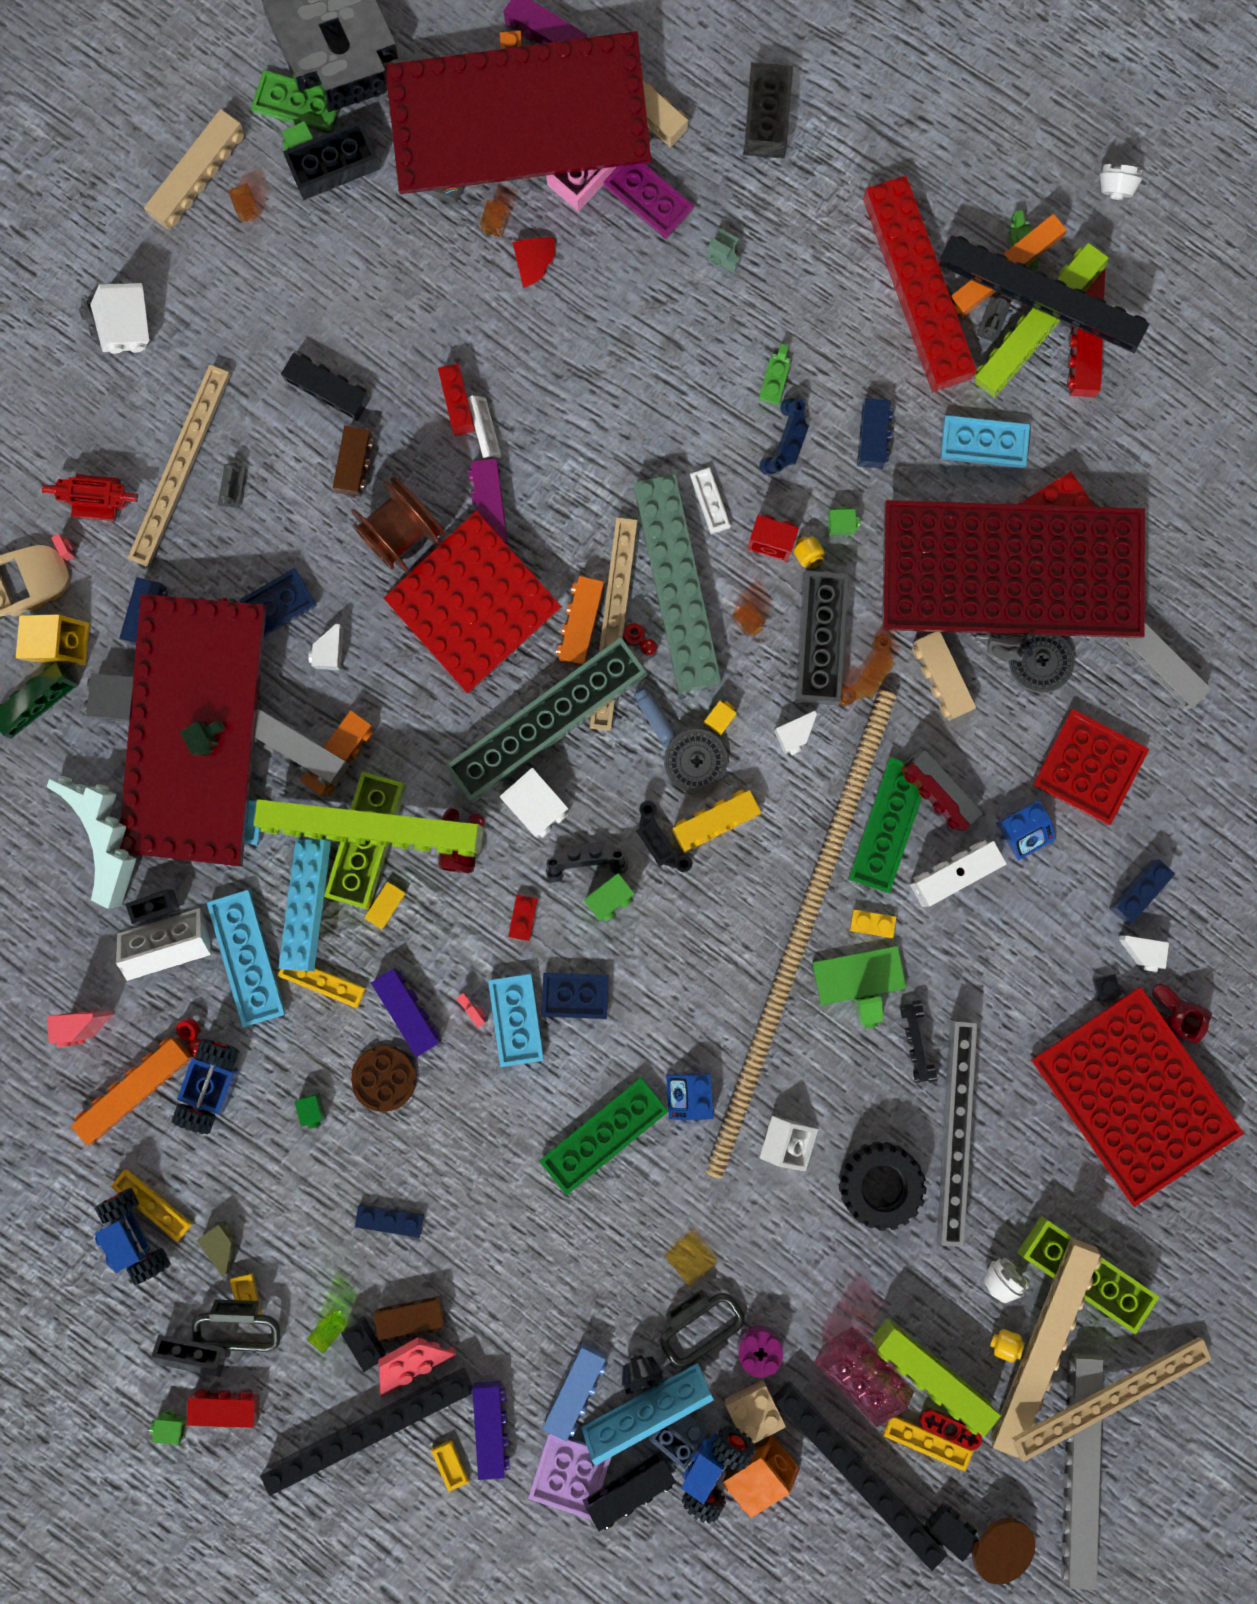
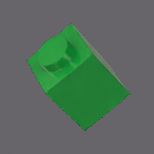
[294,1093,326,1129]

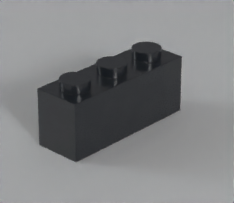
[151,1335,227,1377]

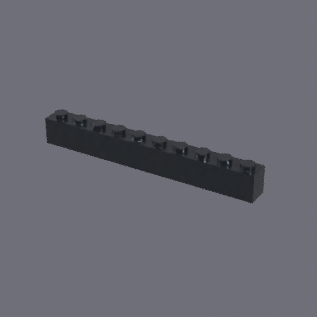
[939,235,1150,354]
[260,1367,473,1496]
[774,1380,948,1571]

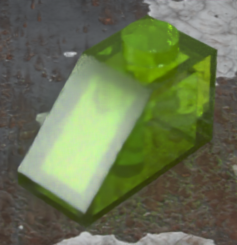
[306,1309,348,1354]

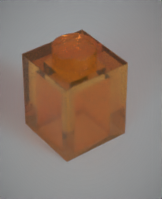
[228,183,261,222]
[480,200,509,238]
[732,601,765,638]

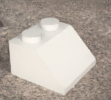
[760,1116,818,1172]

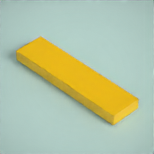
[277,967,367,1008]
[110,1168,193,1242]
[882,1413,974,1472]

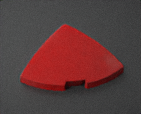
[512,237,555,288]

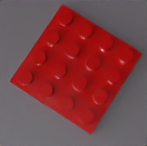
[1032,709,1149,826]

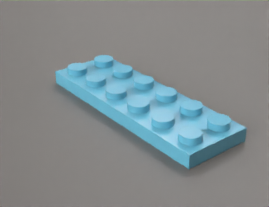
[279,840,331,972]
[206,890,286,1028]
[581,1363,714,1466]

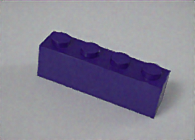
[371,968,441,1057]
[472,1381,510,1480]

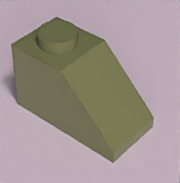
[197,1221,236,1277]

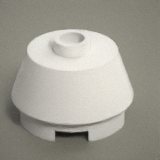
[1099,164,1142,200]
[984,1258,1029,1303]

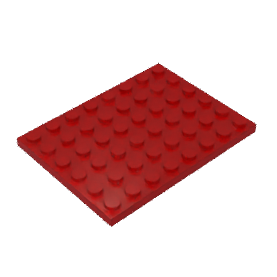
[1031,986,1244,1207]

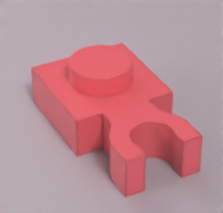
[456,992,487,1028]

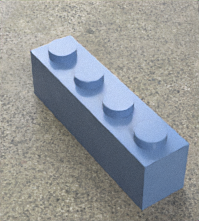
[542,1342,608,1441]

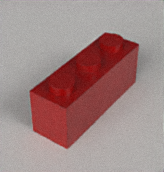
[438,363,475,436]
[186,1389,260,1428]

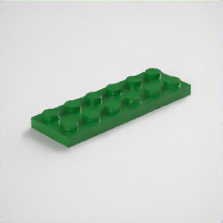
[848,757,922,894]
[539,1077,669,1196]

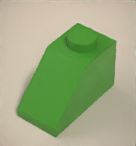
[854,995,883,1029]

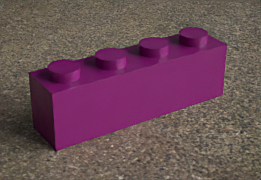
[503,0,587,44]
[468,459,508,545]

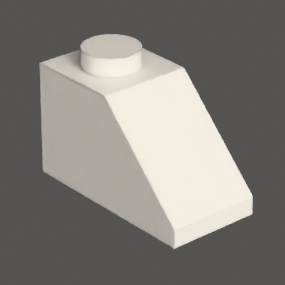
[308,624,344,670]
[774,711,817,755]
[1119,936,1169,972]

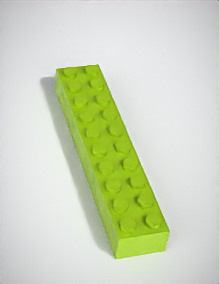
[254,799,484,857]

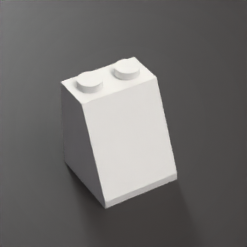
[91,283,149,354]
[500,768,569,838]

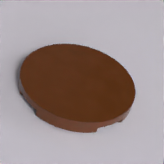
[351,1046,417,1112]
[972,1518,1035,1585]

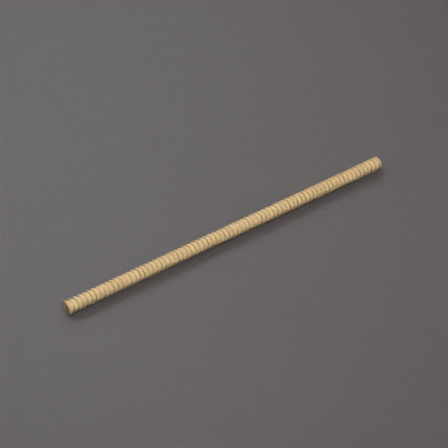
[705,690,897,1179]

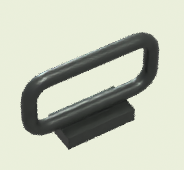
[660,1289,745,1367]
[191,1299,281,1352]

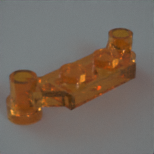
[839,635,895,707]

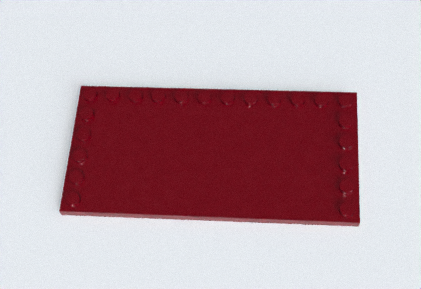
[385,31,652,194]
[882,500,1145,638]
[120,594,267,866]

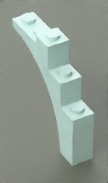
[47,776,136,909]

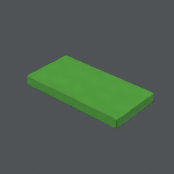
[251,70,339,133]
[812,946,906,1005]

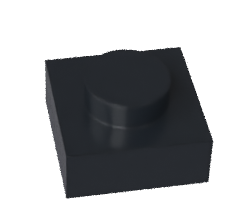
[1092,974,1122,1001]

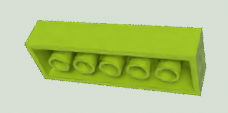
[324,771,407,909]
[1017,1216,1160,1335]
[872,1318,1001,1437]

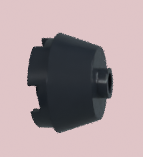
[621,1355,664,1395]

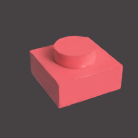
[51,534,75,561]

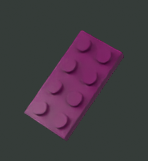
[603,163,694,239]

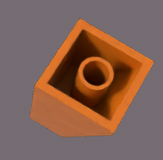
[722,1434,800,1518]

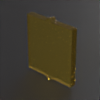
[664,1232,717,1286]

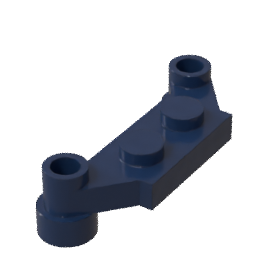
[759,398,809,475]

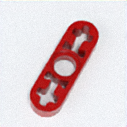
[919,1408,982,1450]

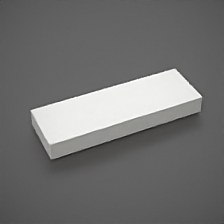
[467,395,502,460]
[690,467,731,535]

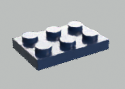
[239,568,317,636]
[542,973,609,1019]

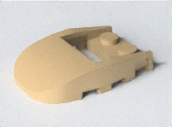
[0,545,71,620]

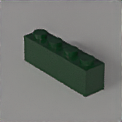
[0,662,79,739]

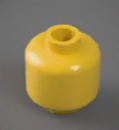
[793,536,825,569]
[990,1329,1025,1363]

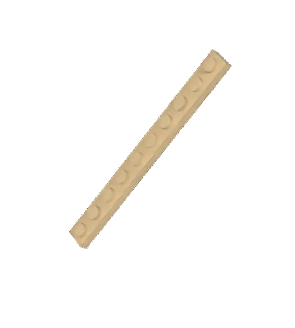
[127,365,231,568]
[589,517,638,731]
[1011,1337,1212,1462]

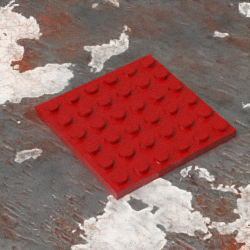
[383,511,562,694]

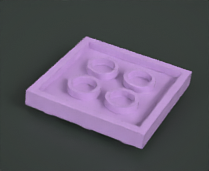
[528,1433,611,1520]

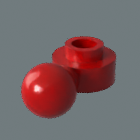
[623,623,658,656]
[176,1018,201,1056]

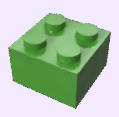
[584,873,635,922]

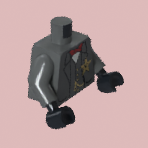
[975,633,1035,662]

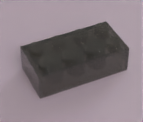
[743,62,793,159]

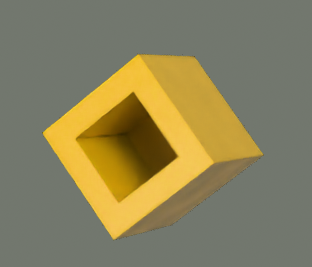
[703,701,737,736]

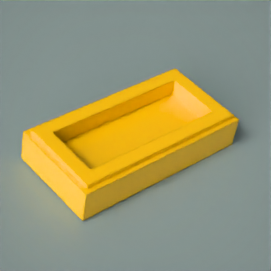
[364,882,406,930]
[431,1439,470,1492]

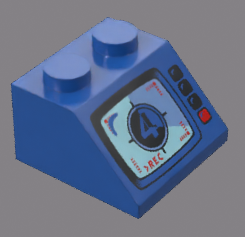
[996,800,1056,861]
[666,1072,714,1120]

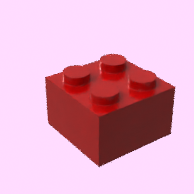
[747,514,799,562]

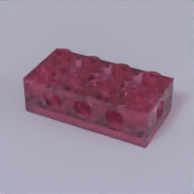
[814,1326,914,1427]

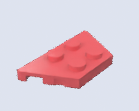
[378,1338,457,1398]

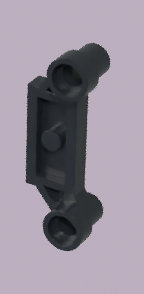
[636,800,693,873]
[546,841,628,882]
[900,1000,938,1083]

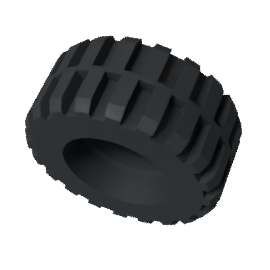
[838,1141,927,1231]

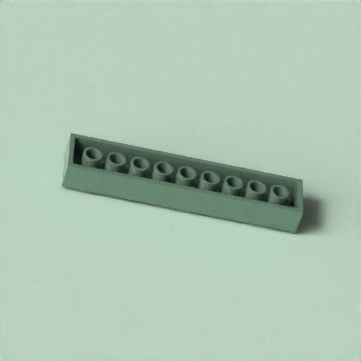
[634,474,721,694]
[445,637,648,802]

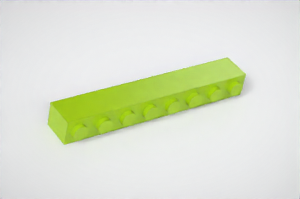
[975,243,1109,398]

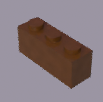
[333,426,375,497]
[373,1295,446,1342]

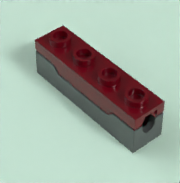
[900,750,982,831]

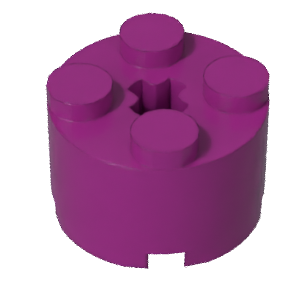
[737,1325,783,1377]

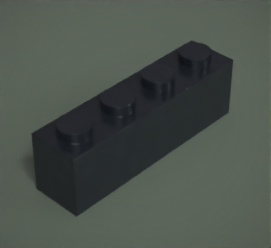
[281,352,370,421]
[583,1452,676,1532]

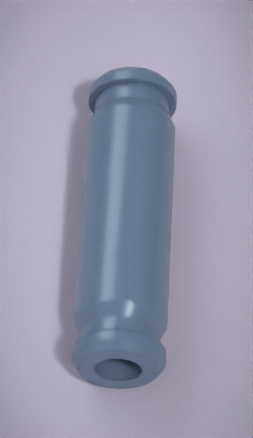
[633,687,676,748]

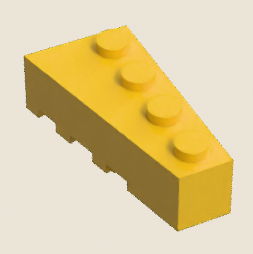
[672,789,761,853]

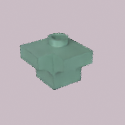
[707,229,740,273]

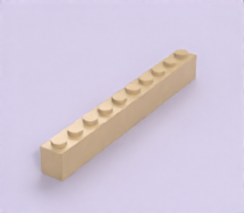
[990,1238,1101,1458]

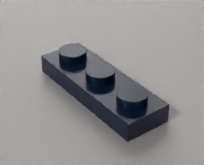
[355,1204,424,1238]

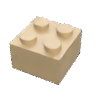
[724,1379,786,1443]

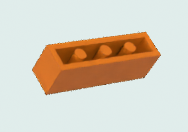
[556,576,604,667]
[299,710,374,797]

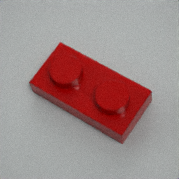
[508,894,538,941]

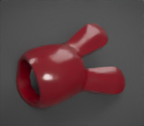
[438,808,485,873]
[1152,984,1212,1043]

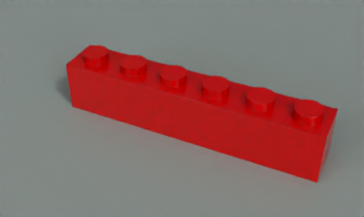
[1067,268,1106,397]

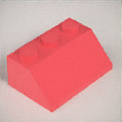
[48,1010,114,1047]

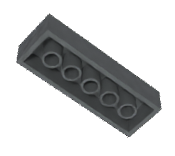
[795,571,849,706]

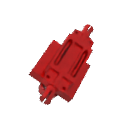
[42,474,138,522]

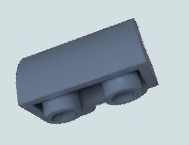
[648,1415,708,1469]

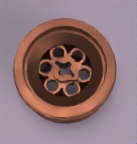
[351,476,445,572]

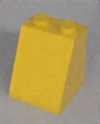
[16,615,90,665]

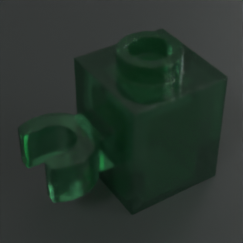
[179,721,225,757]

